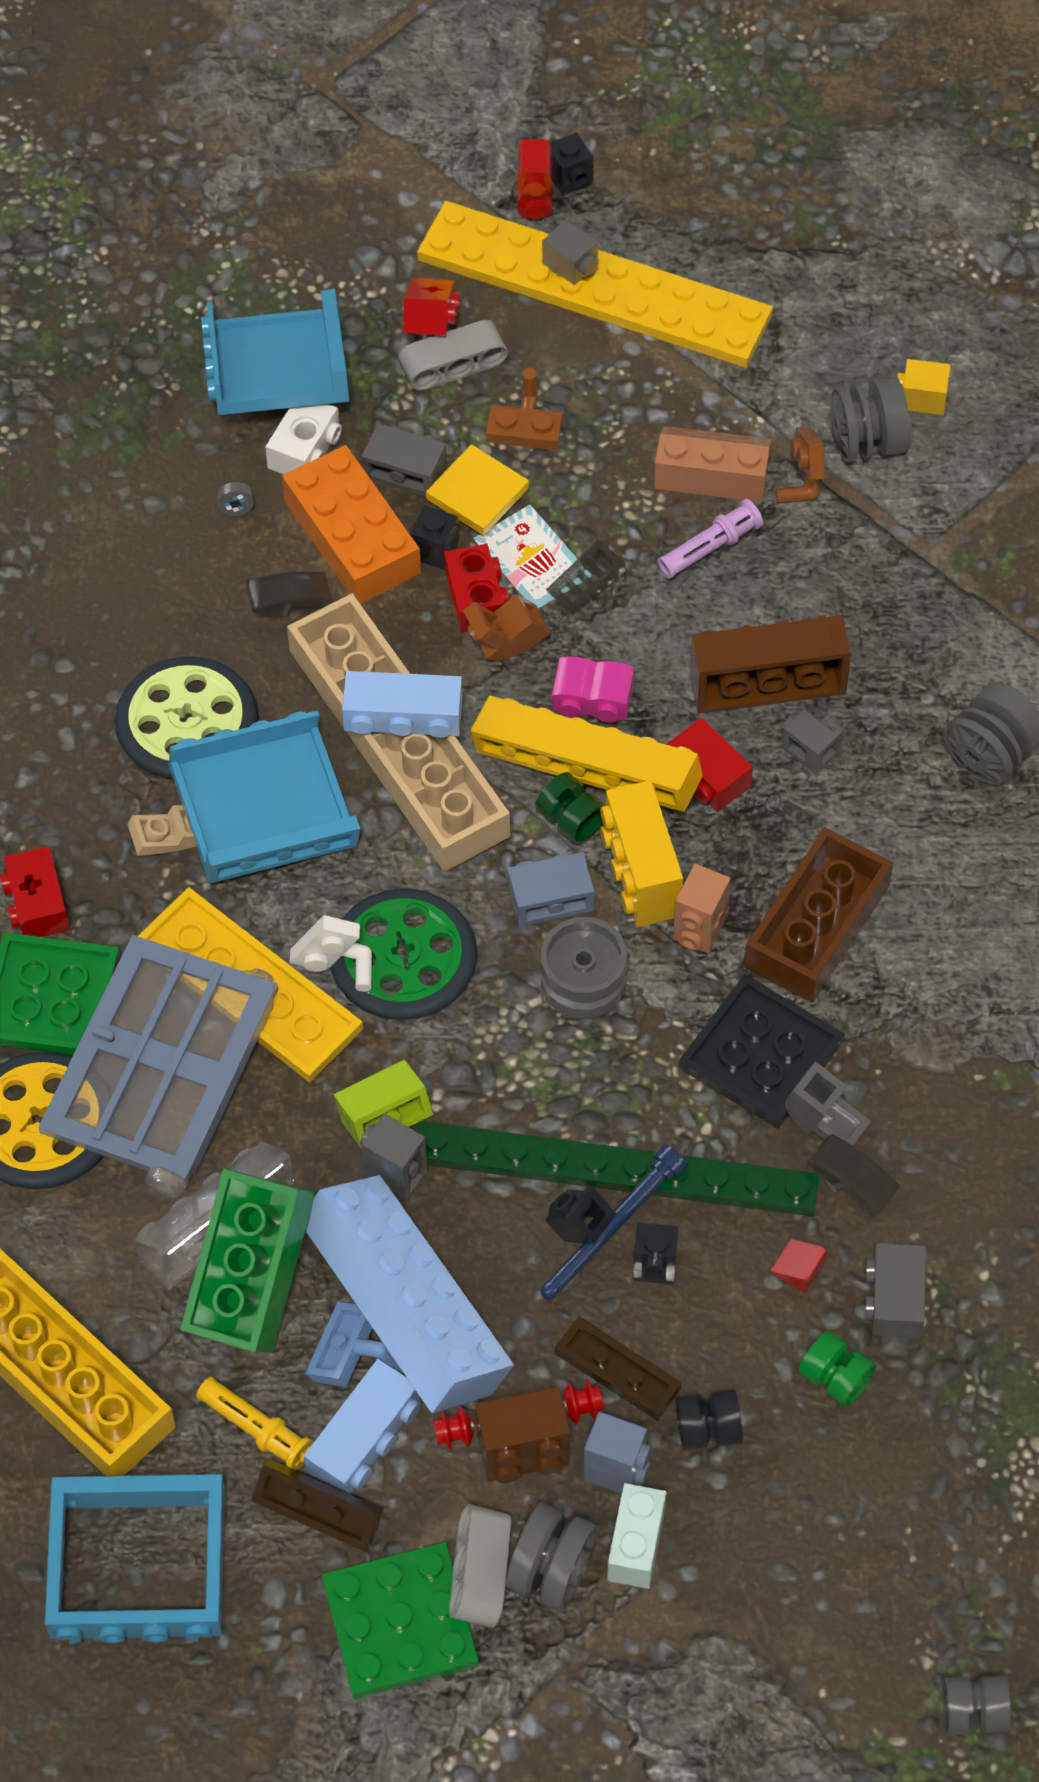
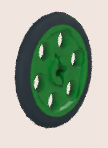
[330,888,478,1020]

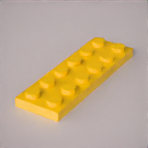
[138,887,363,1083]

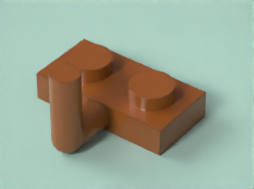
[486,368,563,450]
[775,426,825,503]

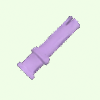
[657,498,763,579]

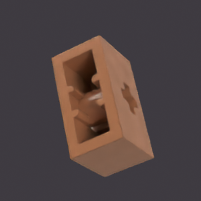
[673,863,731,953]

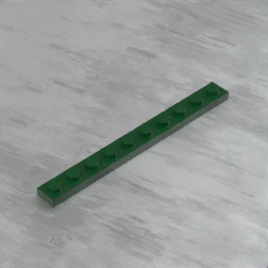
[417,1121,820,1217]

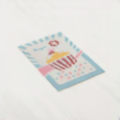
[473,505,592,609]

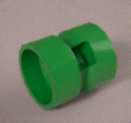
[798,1330,877,1408]

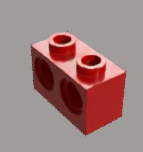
[444,543,509,633]

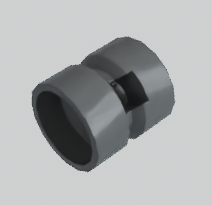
[943,1676,1011,1735]

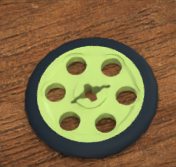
[114,656,258,779]

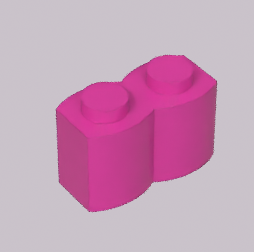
[552,657,635,723]

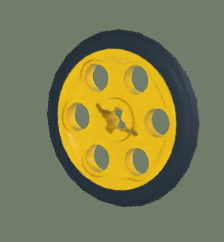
[0,1052,116,1189]

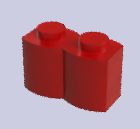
[517,139,552,219]

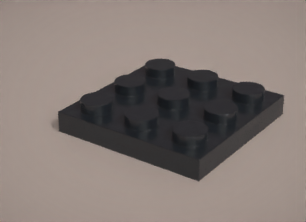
[678,974,845,1129]

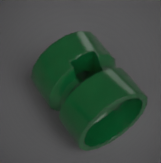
[536,772,605,845]

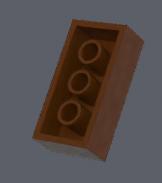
[690,615,851,714]
[744,827,893,1003]

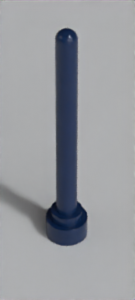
[541,1144,689,1300]

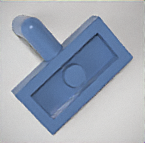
[305,1302,403,1387]

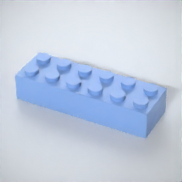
[305,1175,514,1413]

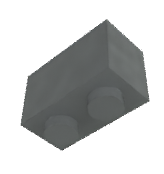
[362,423,447,497]
[360,1114,428,1203]
[864,1243,926,1339]

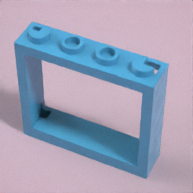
[45,1474,225,1644]

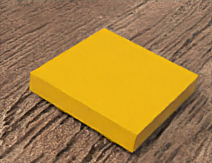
[426,444,529,536]

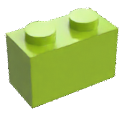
[333,1059,433,1150]

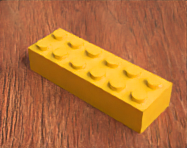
[0,1249,176,1476]

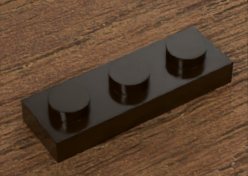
[555,1316,682,1421]
[252,1459,383,1552]

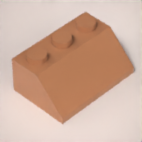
[654,426,773,502]

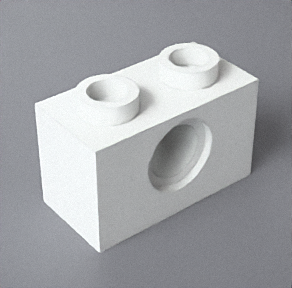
[266,404,342,474]

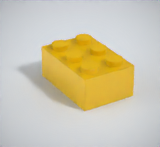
[600,780,683,927]

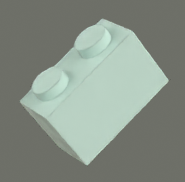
[607,1483,666,1589]

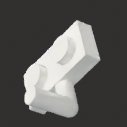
[290,915,372,992]

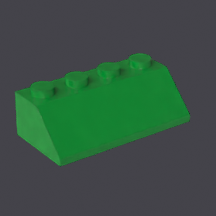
[180,1168,315,1352]

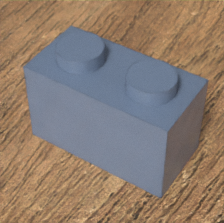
[507,852,595,927]
[584,1412,652,1494]

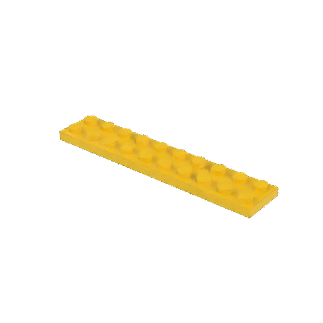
[417,200,773,368]

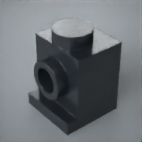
[545,1186,616,1245]
[633,1223,678,1285]

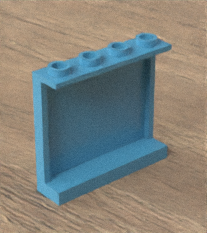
[201,289,349,415]
[169,710,360,884]

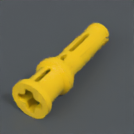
[196,1376,314,1471]

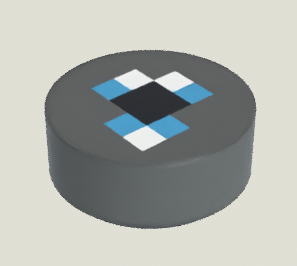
[216,482,254,517]

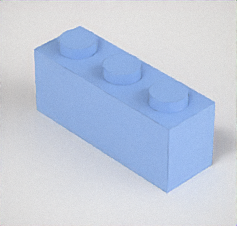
[342,671,463,738]
[304,1359,421,1494]

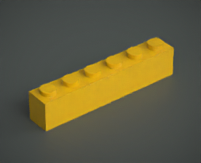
[470,695,703,812]

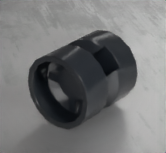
[676,1389,743,1451]

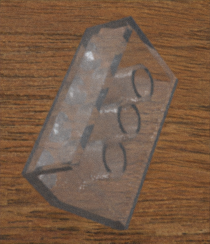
[134,1141,294,1290]

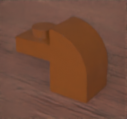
[463,594,551,661]

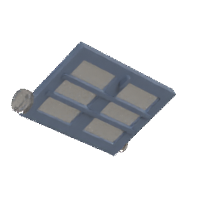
[38,935,278,1198]

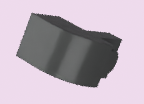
[785,1061,871,1156]

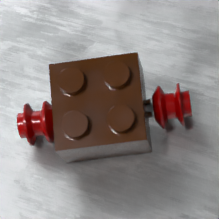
[433,1379,603,1483]

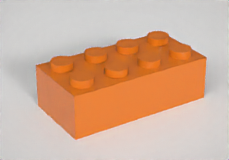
[282,445,421,604]

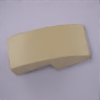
[128,805,196,856]

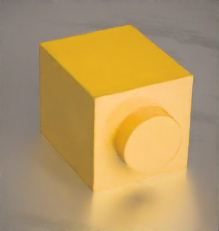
[897,359,951,415]

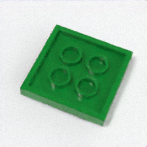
[0,932,120,1058]
[321,1542,479,1700]

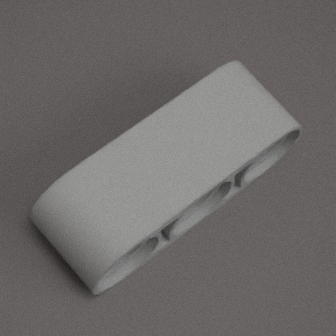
[398,320,508,391]
[449,1503,511,1628]

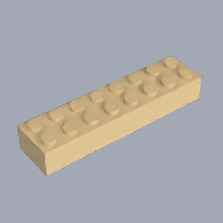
[287,593,510,872]

